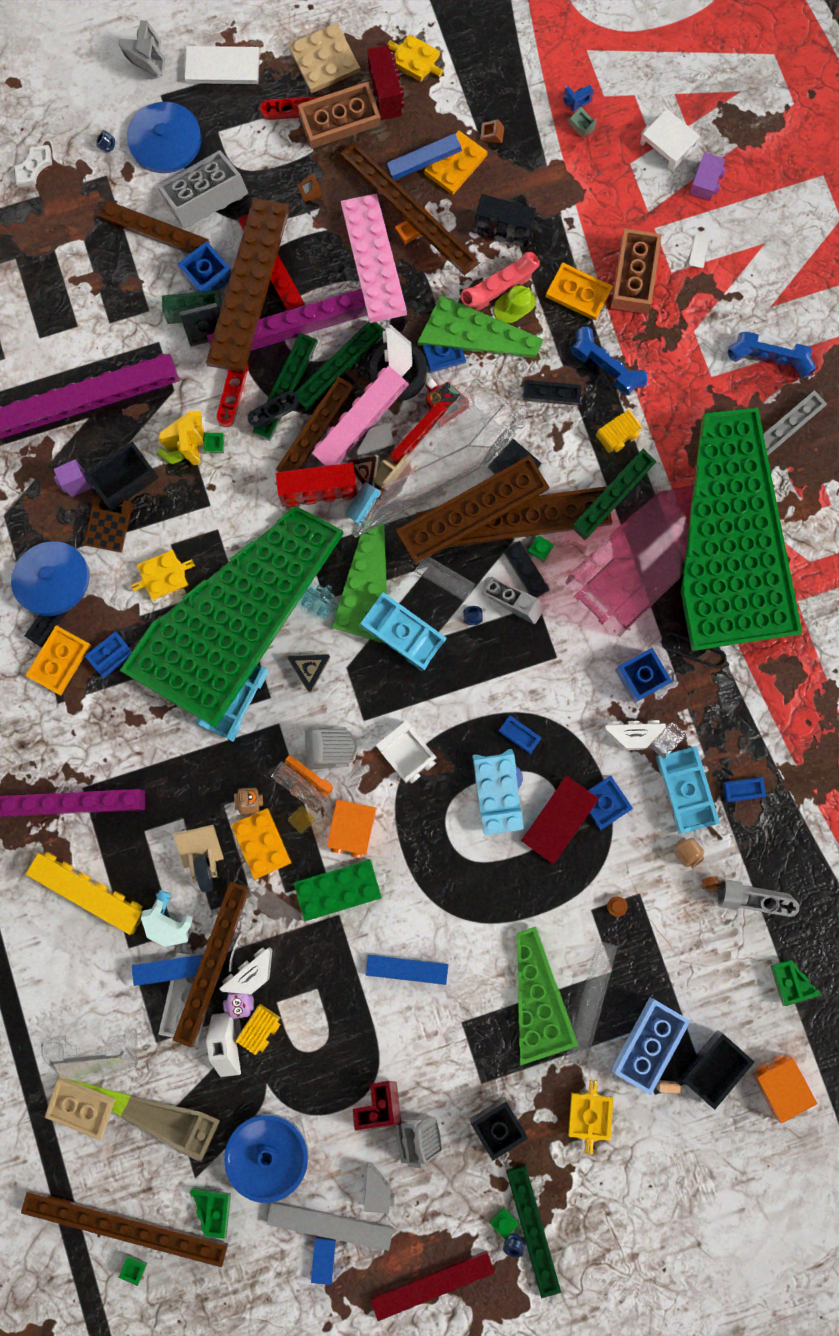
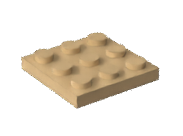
[288,23,360,94]

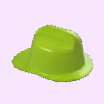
[494,286,536,323]

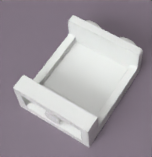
[640,109,700,171]
[376,720,437,784]

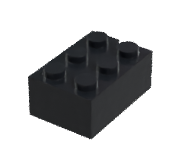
[474,194,536,247]
[85,441,159,511]
[678,1030,755,1110]

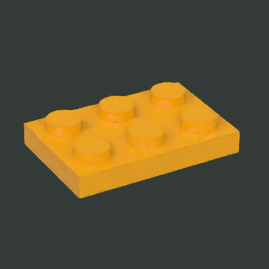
[424,131,488,195]
[546,262,613,321]
[25,625,91,695]
[231,808,292,880]

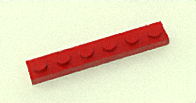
[238,214,305,311]

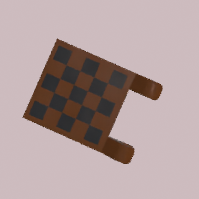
[84,495,133,553]

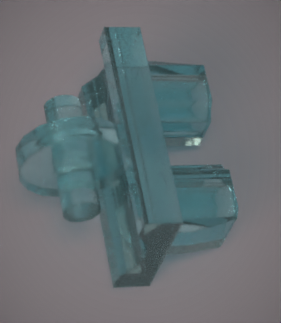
[301,585,339,619]

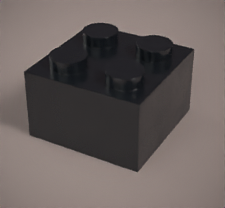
[470,1097,528,1161]

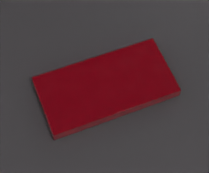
[521,775,599,864]

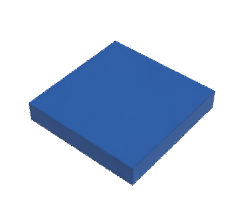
[419,336,466,373]
[588,775,633,831]

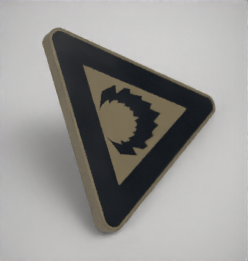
[347,455,379,487]
[287,654,330,693]

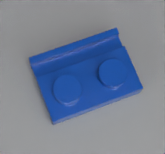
[85,632,132,678]

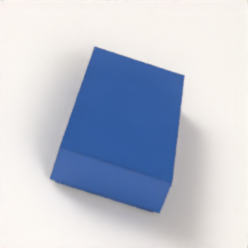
[498,715,542,754]
[722,777,766,802]
[311,1237,336,1285]

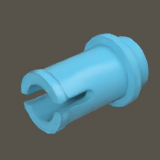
[155,890,171,914]

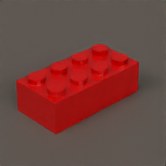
[275,462,358,508]

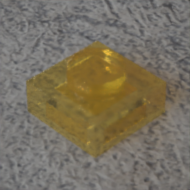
[287,806,316,834]

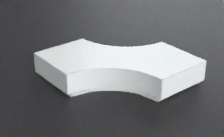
[14,145,52,187]

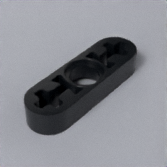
[247,391,299,429]

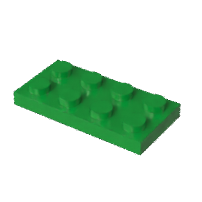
[294,859,382,922]

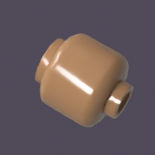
[674,838,705,868]

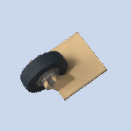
[174,825,223,892]

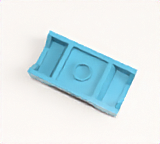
[359,592,447,671]
[195,666,269,742]
[655,746,720,834]
[472,749,524,836]

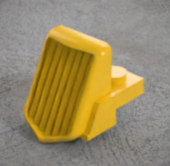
[158,410,204,465]

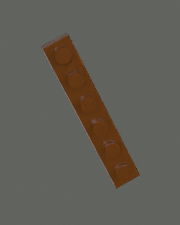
[100,200,210,254]
[276,377,354,472]

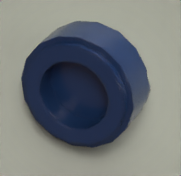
[96,130,115,152]
[463,606,483,625]
[503,1233,525,1258]

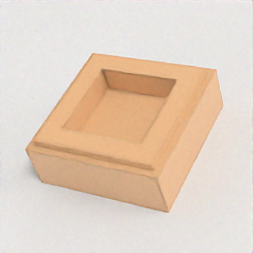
[656,1080,681,1093]

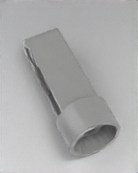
[718,879,800,917]

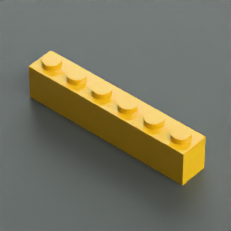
[25,852,143,935]

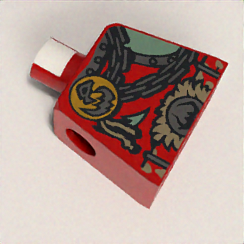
[425,379,469,428]

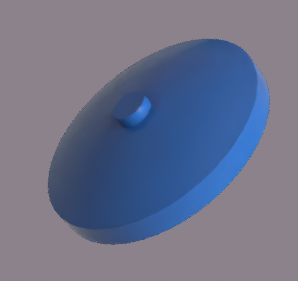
[127,102,201,173]
[11,541,90,616]
[224,1114,309,1203]

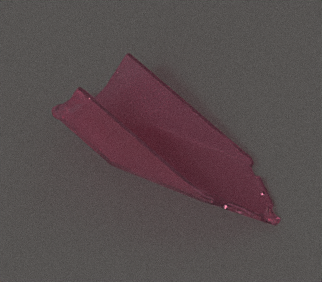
[565,485,694,637]

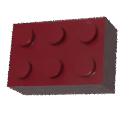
[367,44,404,120]

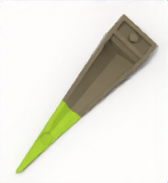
[63,1077,220,1162]

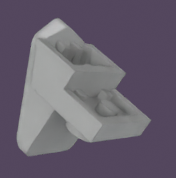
[119,20,165,78]
[305,727,358,770]
[396,1117,442,1168]

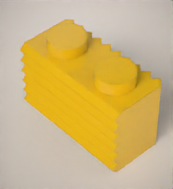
[596,409,642,453]
[236,1004,281,1055]

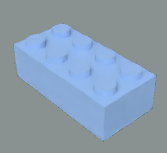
[611,997,690,1095]

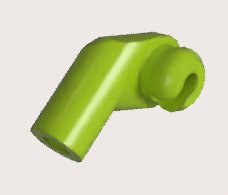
[157,447,185,464]

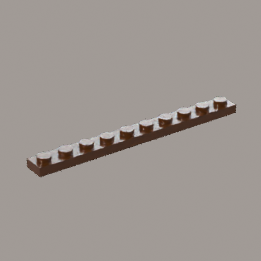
[340,143,479,276]
[21,1190,228,1268]

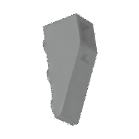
[482,577,545,624]

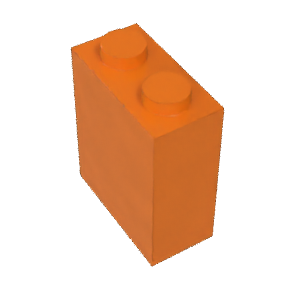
[327,800,377,858]
[752,1054,818,1124]

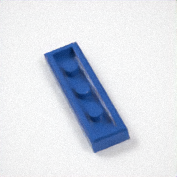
[387,134,462,180]
[132,954,203,986]
[366,954,449,985]

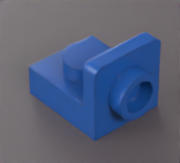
[563,85,594,112]

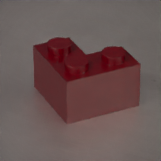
[352,1081,402,1131]

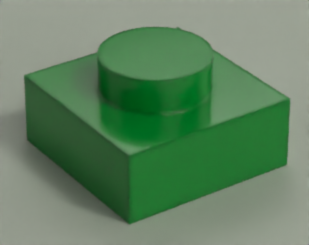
[204,433,225,453]
[528,535,554,562]
[489,1207,519,1239]
[118,1255,148,1286]

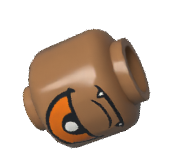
[234,788,263,814]

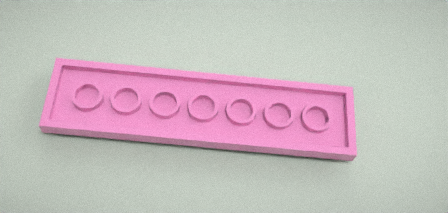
[341,194,407,323]

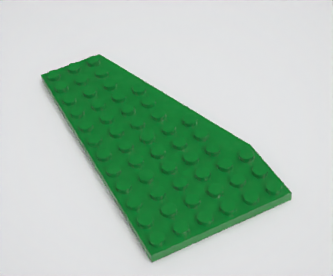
[681,408,803,651]
[120,506,344,728]

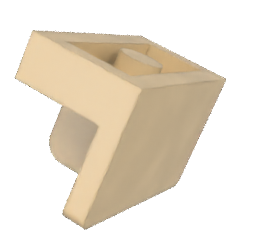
[375,454,409,492]

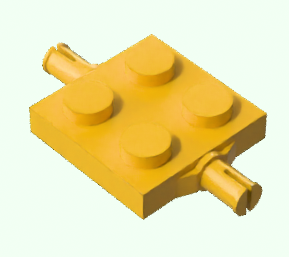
[387,34,443,82]
[131,550,195,601]
[568,1080,613,1154]

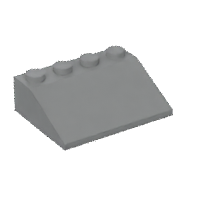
[157,150,248,229]

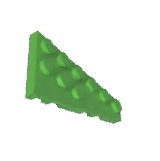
[417,295,544,358]
[332,518,387,644]
[517,926,578,1066]

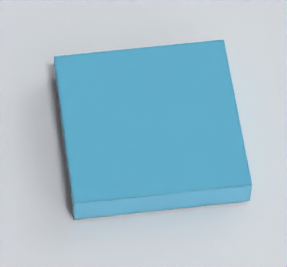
[345,482,381,525]

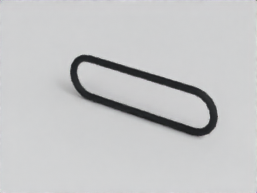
[661,632,727,668]

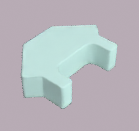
[141,900,192,947]

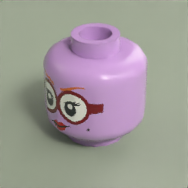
[223,993,254,1019]

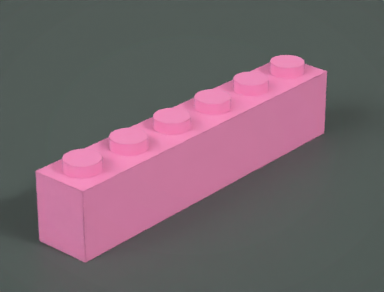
[312,366,409,466]

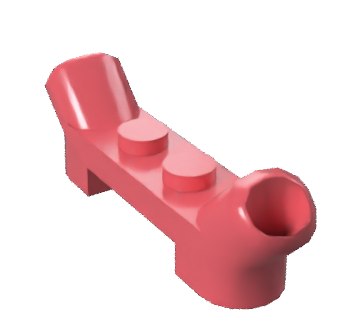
[461,252,540,311]

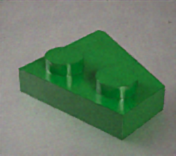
[770,960,821,1006]
[190,1188,231,1239]

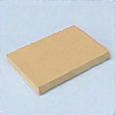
[45,1077,115,1140]

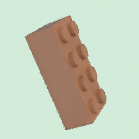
[298,82,380,149]
[611,228,662,314]

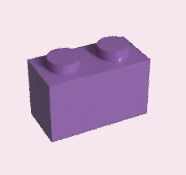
[689,152,726,201]
[54,460,93,497]

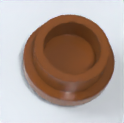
[701,876,722,892]
[607,896,628,917]

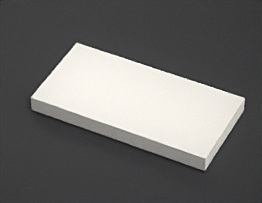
[185,46,260,84]
[159,952,205,1043]

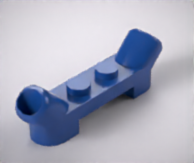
[571,327,648,395]
[728,332,816,378]

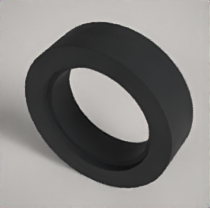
[370,343,427,401]

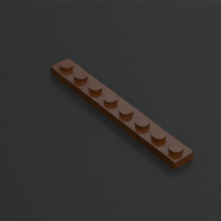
[172,881,251,1048]

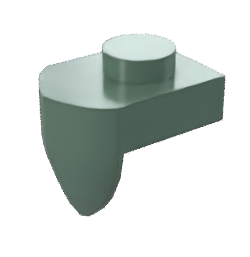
[567,107,597,137]

